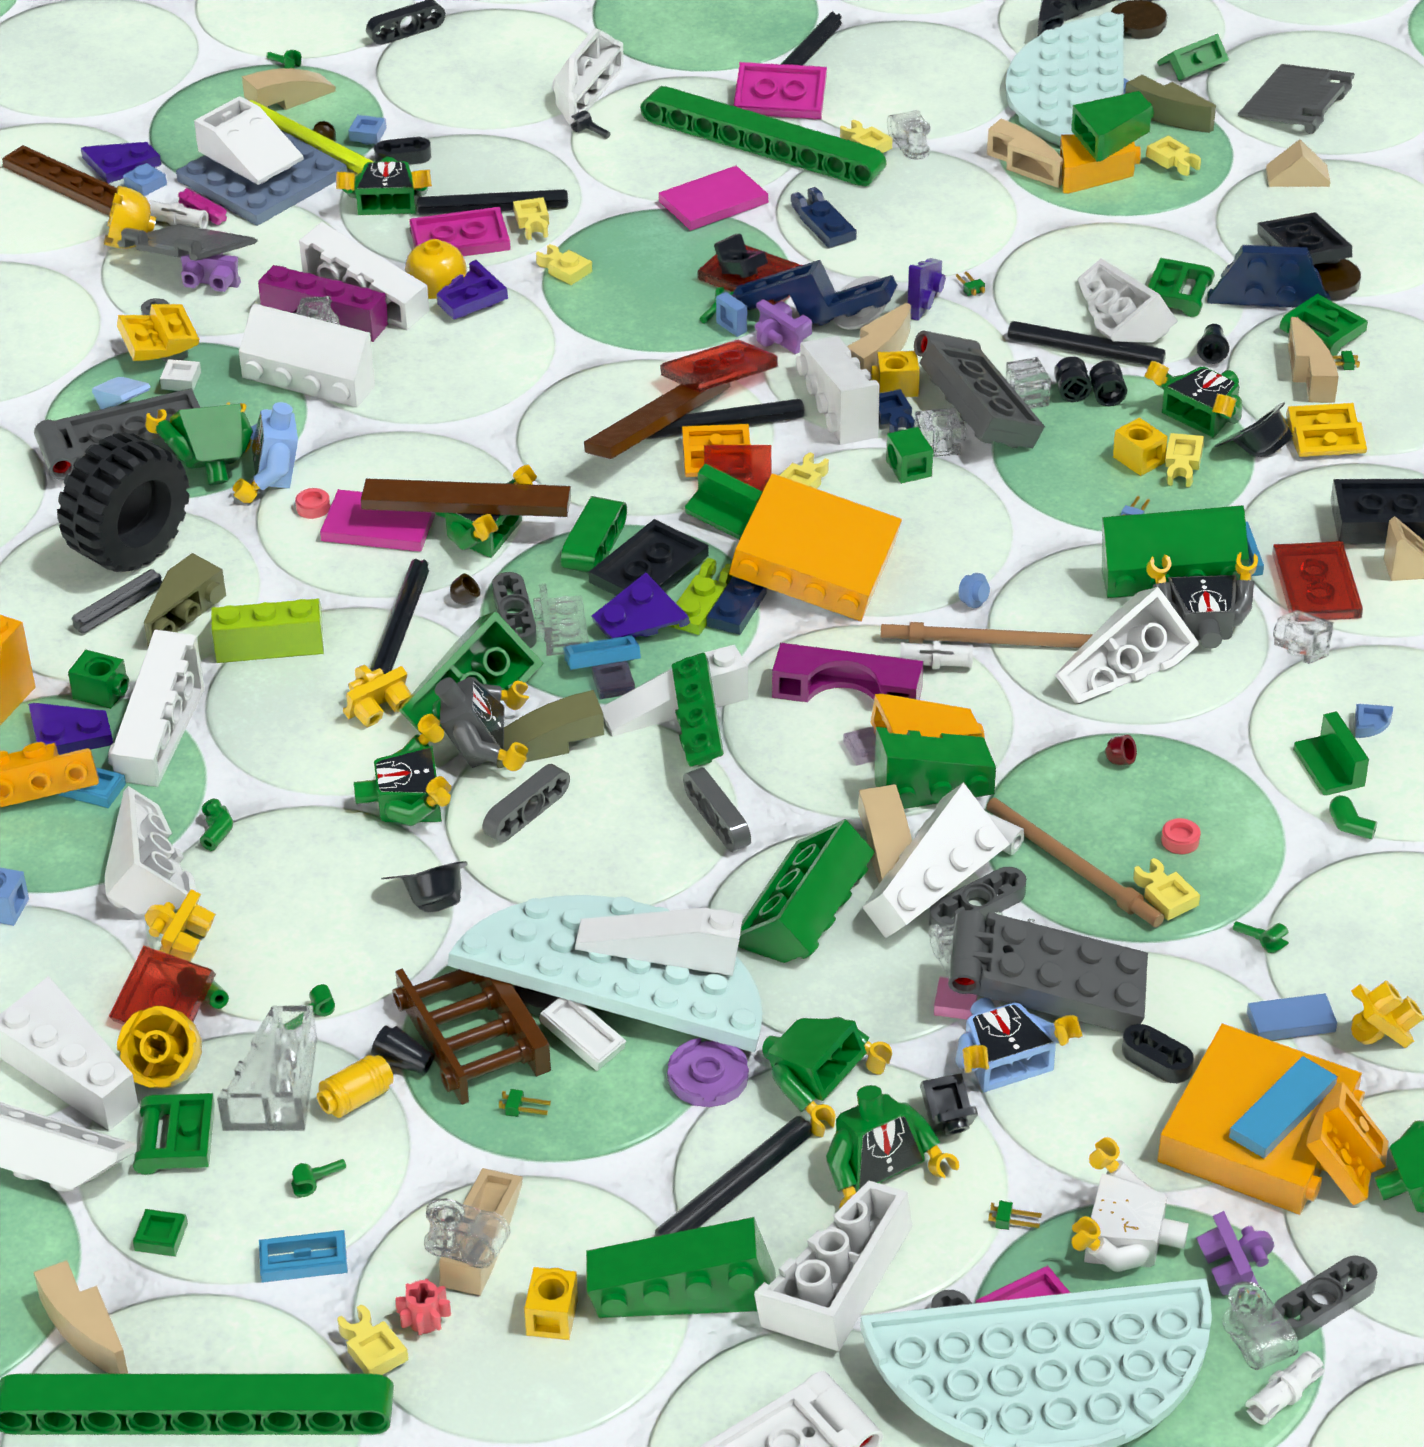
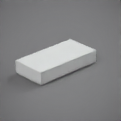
[539,997,626,1071]

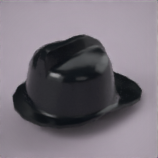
[1215,402,1292,457]
[381,861,468,912]

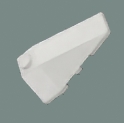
[1077,258,1178,343]
[1055,587,1199,703]
[601,644,748,736]
[575,908,743,976]

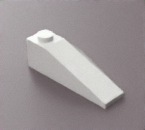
[104,786,196,915]

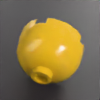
[104,185,156,249]
[405,239,467,299]
[117,1006,202,1088]

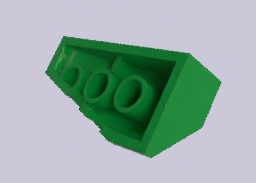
[399,611,544,734]

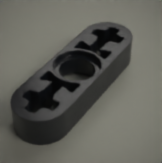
[366,0,446,45]

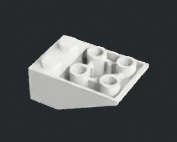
[194,96,304,185]

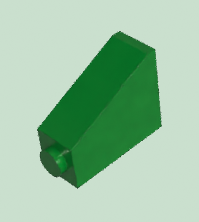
[1071,91,1154,162]

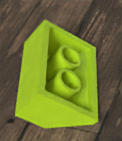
[211,598,324,663]

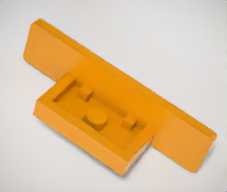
[0,742,99,808]

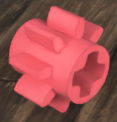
[396,1279,451,1335]

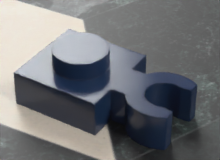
[878,389,915,433]

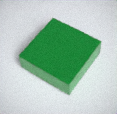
[133,1209,188,1257]

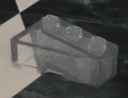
[217,1005,317,1131]

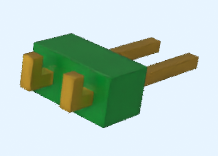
[956,271,985,296]
[1332,351,1360,370]
[499,1089,551,1117]
[988,1200,1042,1230]

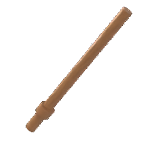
[880,622,1093,648]
[986,798,1164,928]

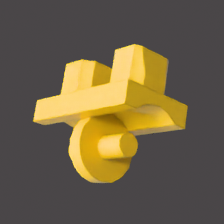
[343,665,411,728]
[145,889,216,965]
[1351,980,1424,1048]

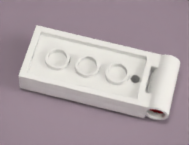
[699,1371,883,1447]

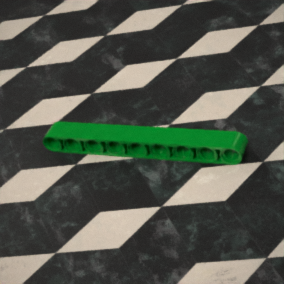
[640,86,887,186]
[0,1374,394,1435]

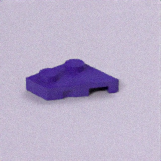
[81,142,161,184]
[908,258,946,321]
[437,260,508,320]
[591,573,690,639]
[28,703,113,755]

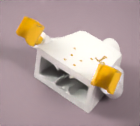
[1072,1137,1189,1272]

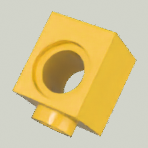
[871,351,920,397]
[1113,417,1168,476]
[524,1267,578,1340]

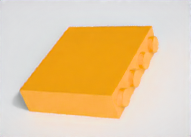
[729,473,902,622]
[1157,1023,1365,1215]

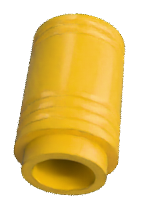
[317,1055,394,1118]

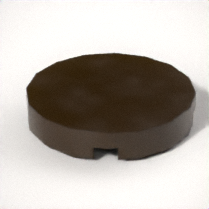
[1111,0,1167,39]
[1313,259,1361,301]

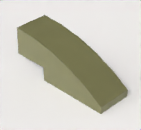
[1125,74,1216,133]
[496,690,604,768]

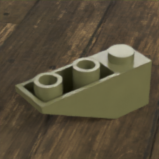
[144,553,226,647]

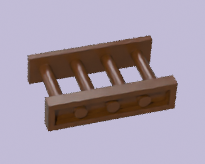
[392,968,551,1105]

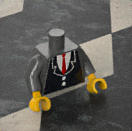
[1146,552,1258,649]
[435,677,529,771]

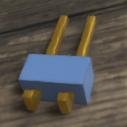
[1121,496,1150,516]

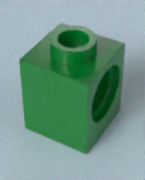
[886,427,933,484]
[68,649,129,709]

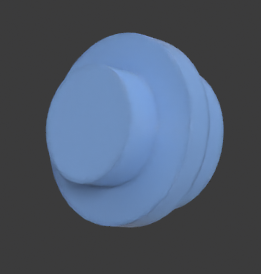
[959,573,990,608]

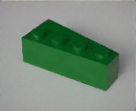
[586,1217,776,1318]

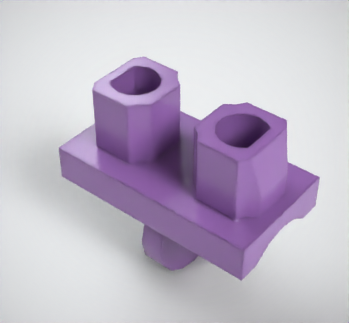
[181,253,241,292]
[755,299,812,355]
[1196,1211,1274,1298]

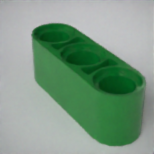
[561,496,627,573]

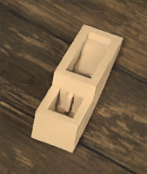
[242,68,336,110]
[987,119,1063,188]
[847,302,911,381]
[1288,317,1339,403]
[858,784,912,884]
[440,1168,523,1296]
[34,1260,128,1374]

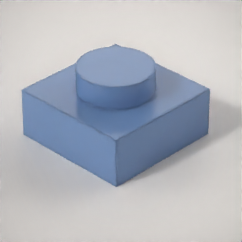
[348,115,387,144]
[123,163,167,196]
[716,292,747,337]

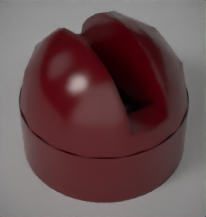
[1105,735,1137,765]

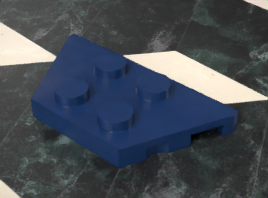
[1207,245,1331,308]

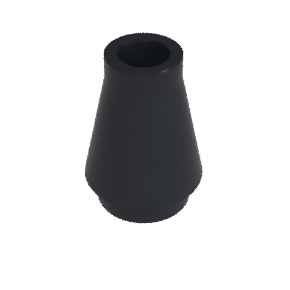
[1197,324,1230,364]
[371,1025,435,1075]

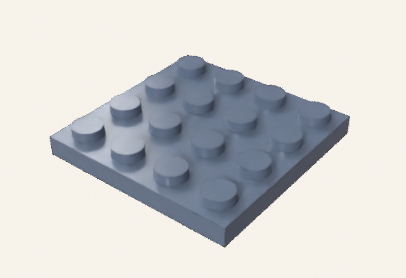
[176,130,347,226]

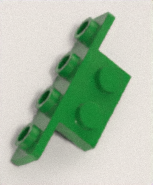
[672,652,724,767]

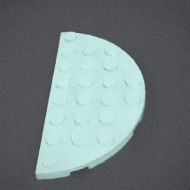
[1006,12,1124,146]
[447,895,762,1053]
[860,1278,1212,1447]

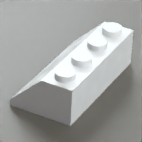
[239,304,375,408]

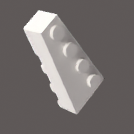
[108,630,205,787]
[0,976,139,1131]

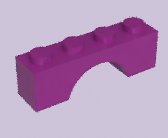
[258,265,388,342]
[772,642,923,703]

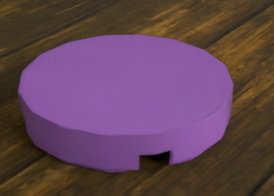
[667,1038,749,1107]

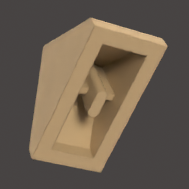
[1266,139,1330,187]
[1383,517,1424,581]

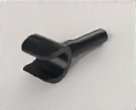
[571,110,611,139]

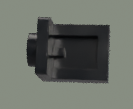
[714,234,768,278]
[920,1073,978,1135]

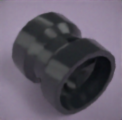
[1054,356,1092,402]
[1089,360,1127,406]

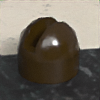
[312,121,336,142]
[450,573,480,605]

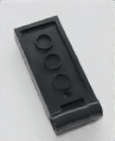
[1330,479,1424,545]

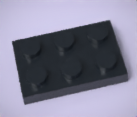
[1257,212,1352,264]
[588,519,709,596]

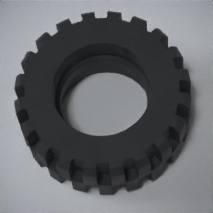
[57,432,189,572]

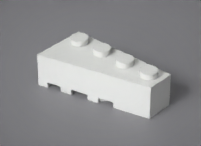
[299,222,429,330]
[796,336,879,445]
[863,782,1010,938]
[754,1181,912,1351]

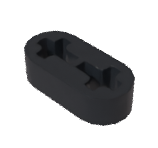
[374,137,431,165]
[1122,1024,1194,1084]

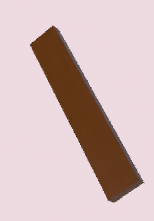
[2,145,117,216]
[584,371,731,459]
[361,478,571,517]

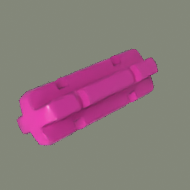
[178,188,227,225]

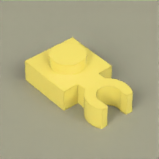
[840,120,893,153]
[1146,135,1201,176]
[513,198,549,240]
[536,244,592,285]
[1165,433,1204,487]
[779,452,829,489]
[1133,858,1200,920]
[337,1305,409,1375]

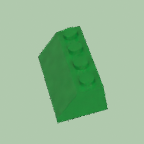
[1102,505,1249,598]
[738,819,875,963]

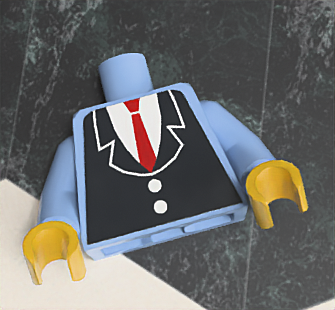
[232,402,298,503]
[955,998,1083,1093]

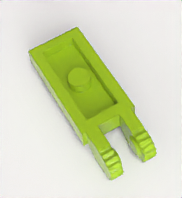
[669,558,733,635]

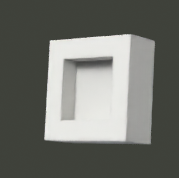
[160,359,201,391]

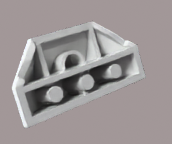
[552,28,624,125]
[0,1101,137,1191]

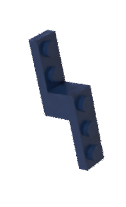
[732,260,898,326]

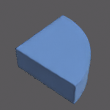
[1355,704,1393,738]

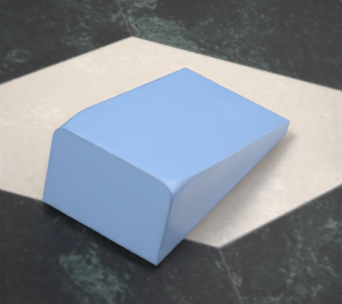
[92,377,151,409]

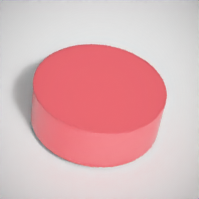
[295,488,330,519]
[1161,818,1201,854]

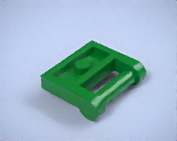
[1148,258,1215,317]
[1280,294,1368,356]
[133,1093,215,1175]

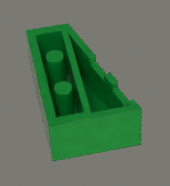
[874,727,996,809]

